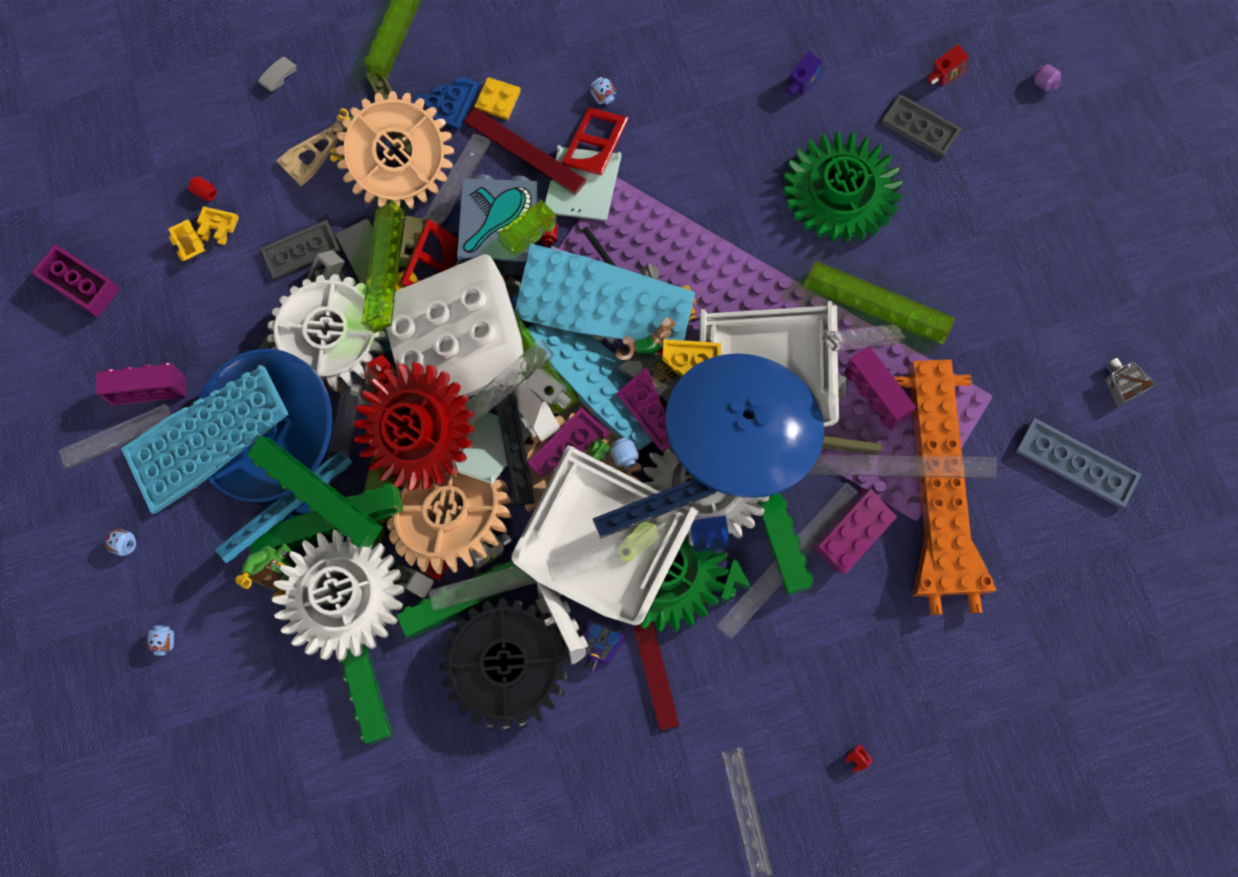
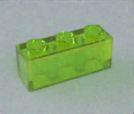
[498,200,556,256]

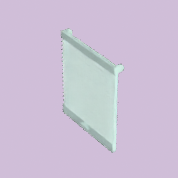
[543,145,622,221]
[455,409,531,484]

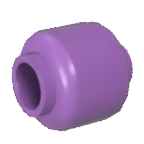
[1033,64,1062,92]

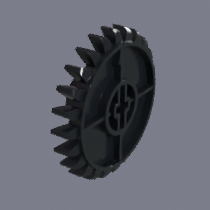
[439,598,571,732]

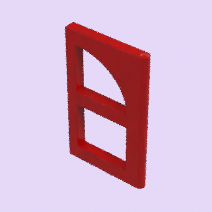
[562,107,629,176]
[399,219,459,287]

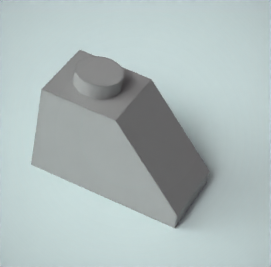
[306,250,345,283]
[394,564,434,599]

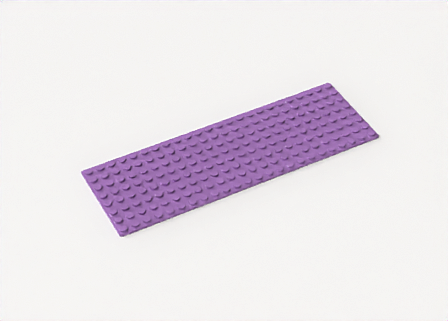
[558,177,992,520]

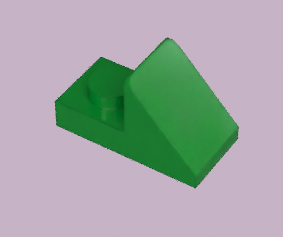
[720,560,750,603]

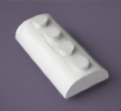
[536,581,588,665]

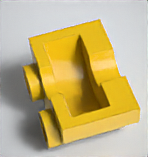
[168,219,205,261]

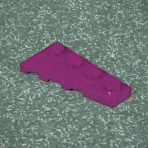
[616,368,670,452]
[527,407,610,478]

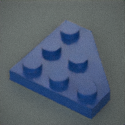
[413,77,479,130]

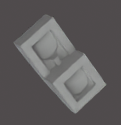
[258,56,296,92]

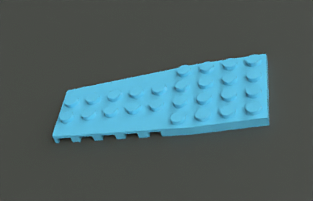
[514,244,695,345]
[521,324,667,452]
[121,365,288,514]

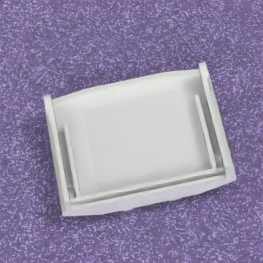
[381,254,525,411]
[699,301,839,427]
[512,445,698,625]

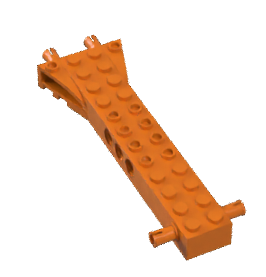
[893,360,997,615]

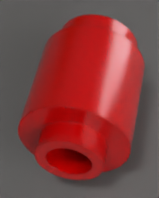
[189,176,217,202]
[539,217,558,246]

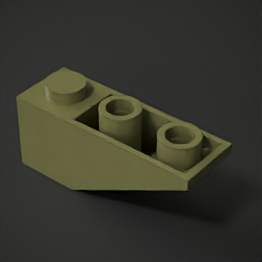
[398,216,424,269]

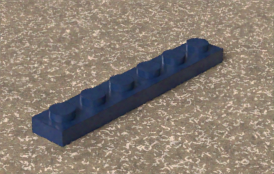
[592,478,714,539]

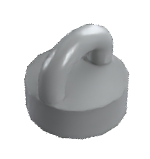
[641,263,659,280]
[504,276,521,297]

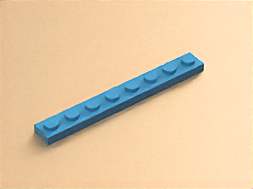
[215,450,352,563]

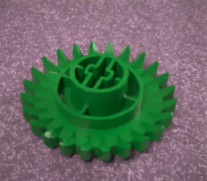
[783,131,903,243]
[641,535,728,632]

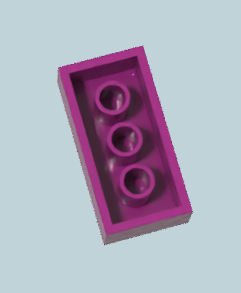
[32,244,120,318]
[845,346,916,431]
[96,363,186,406]
[810,489,897,574]

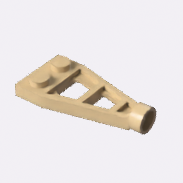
[276,121,343,186]

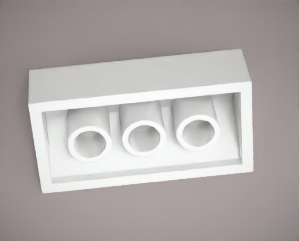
[513,373,561,441]

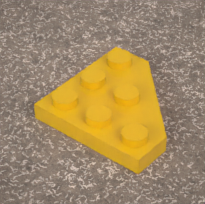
[662,339,721,377]

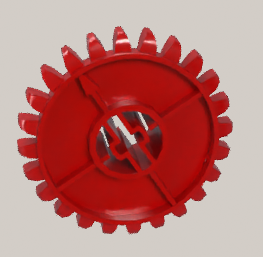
[353,362,475,491]

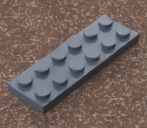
[1016,418,1142,509]

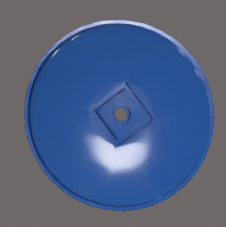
[198,348,332,502]
[665,353,824,498]

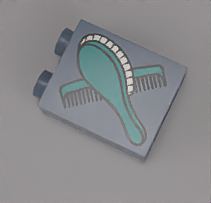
[457,174,537,277]

